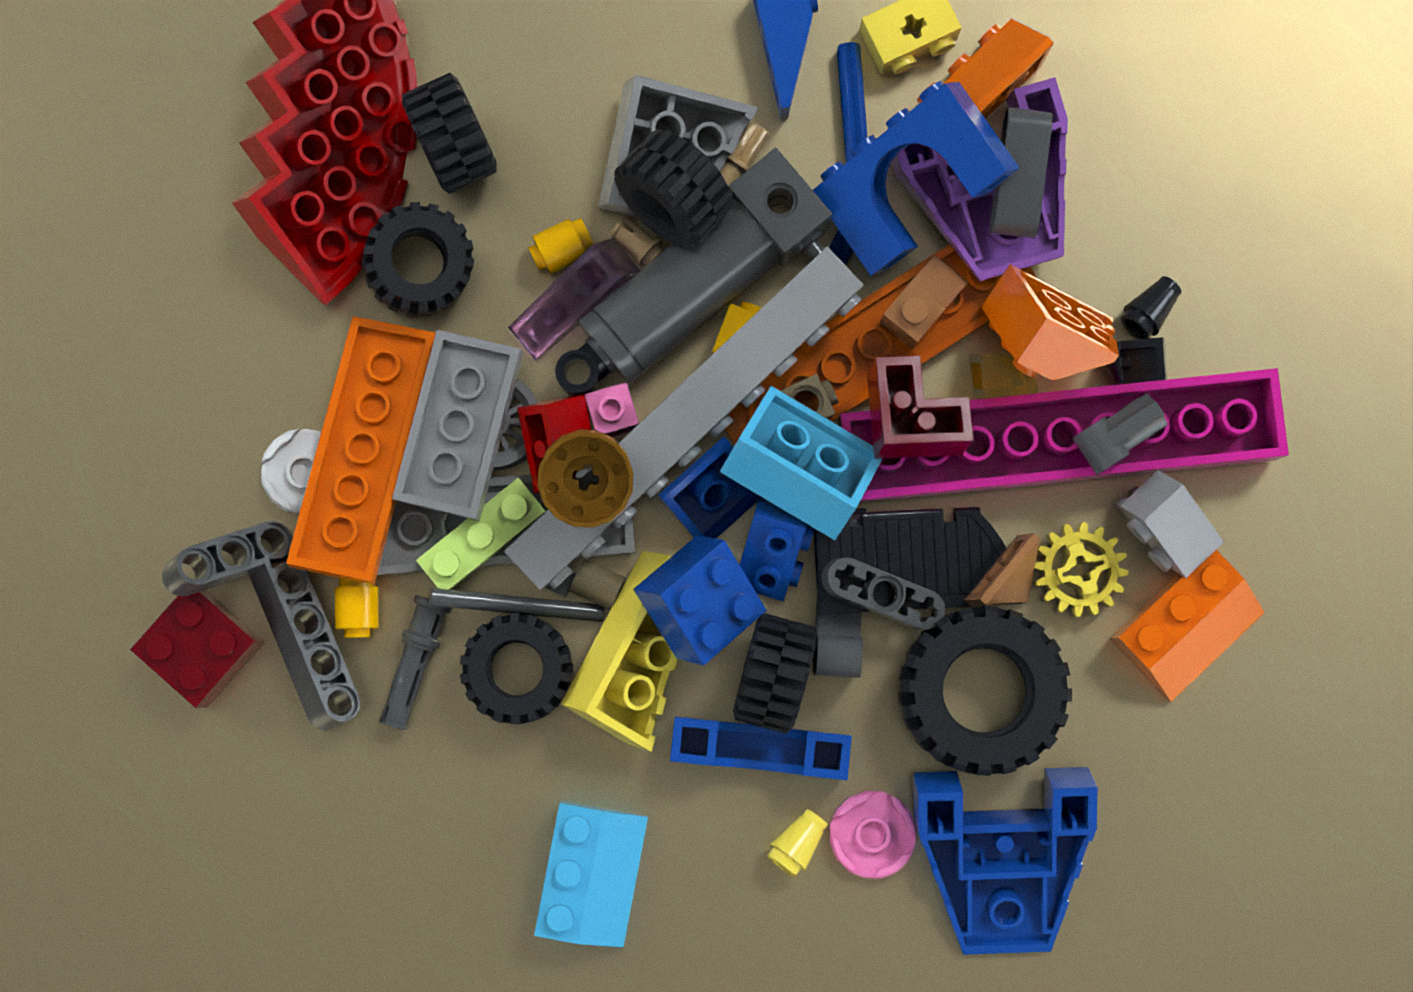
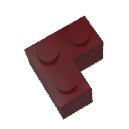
[867,356,973,459]

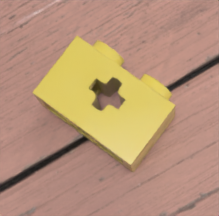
[859,0,962,75]

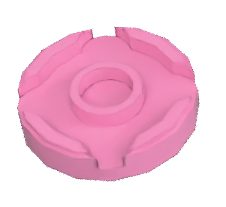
[829,791,916,879]

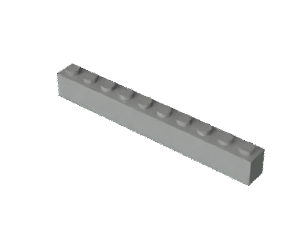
[504,246,864,590]

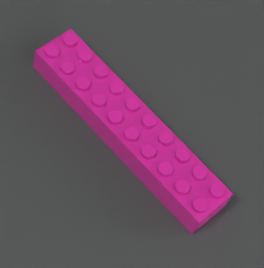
[838,368,1289,504]

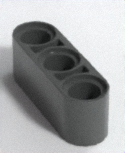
[990,107,1053,239]

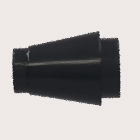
[1120,276,1182,339]

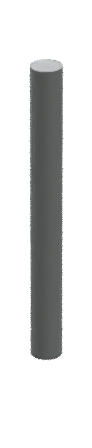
[429,588,604,622]

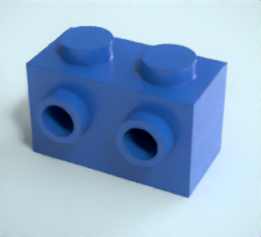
[740,496,815,602]

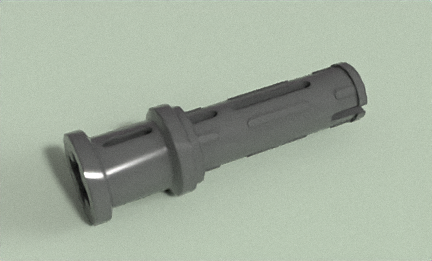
[379,595,452,730]

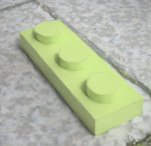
[416,477,546,590]

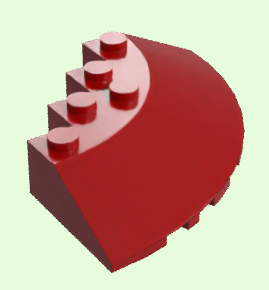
[232,0,417,305]

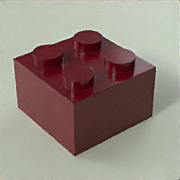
[130,590,265,708]

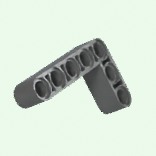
[162,521,360,731]

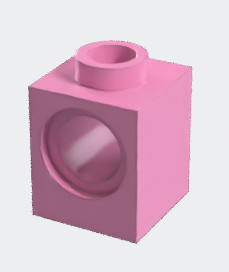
[585,382,639,438]

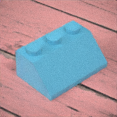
[720,386,883,540]
[534,800,648,947]

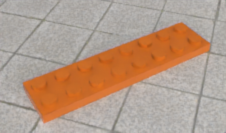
[724,244,1037,446]

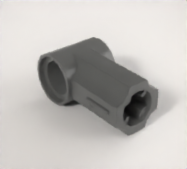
[1072,393,1168,475]

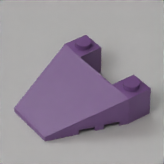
[887,77,1068,282]

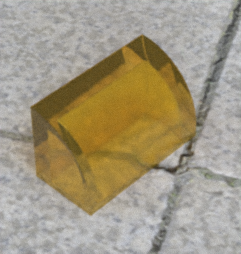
[970,353,1038,399]

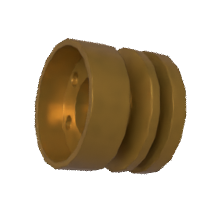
[538,429,634,528]

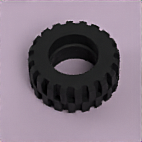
[898,606,1072,776]

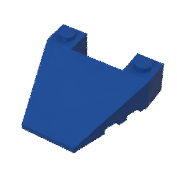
[913,767,1098,955]

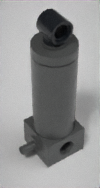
[555,147,832,396]

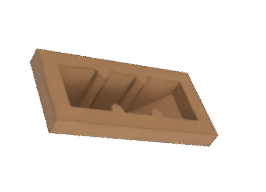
[965,533,1040,606]

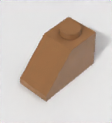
[879,255,968,350]

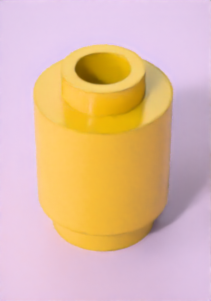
[528,218,595,275]
[334,578,379,638]

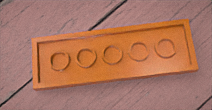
[286,316,436,585]

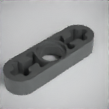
[821,557,945,630]

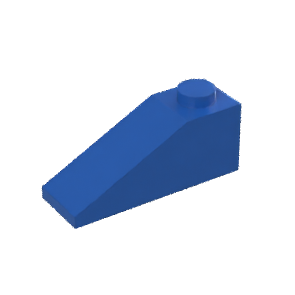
[753,0,818,119]

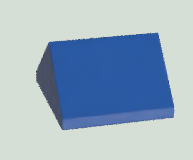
[658,436,759,538]

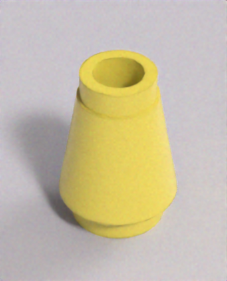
[767,809,828,877]

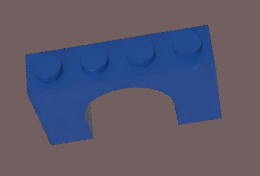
[813,81,1020,276]

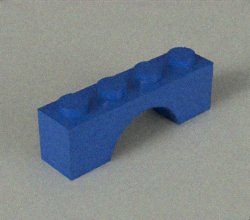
[670,716,852,780]

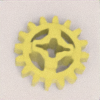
[1033,522,1129,617]

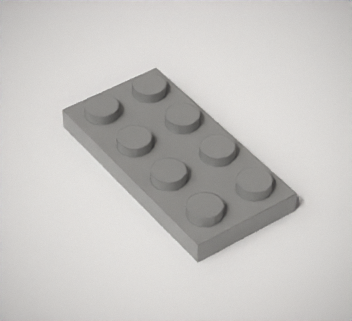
[392,330,524,521]

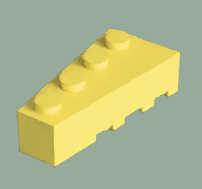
[561,550,678,752]

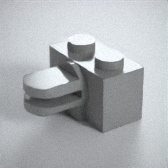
[1117,470,1224,578]

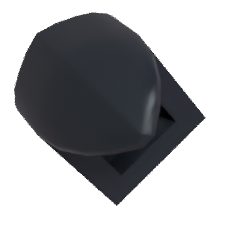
[1104,337,1168,385]

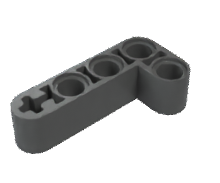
[813,508,866,678]

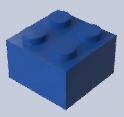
[633,535,767,666]

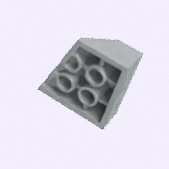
[598,75,759,218]

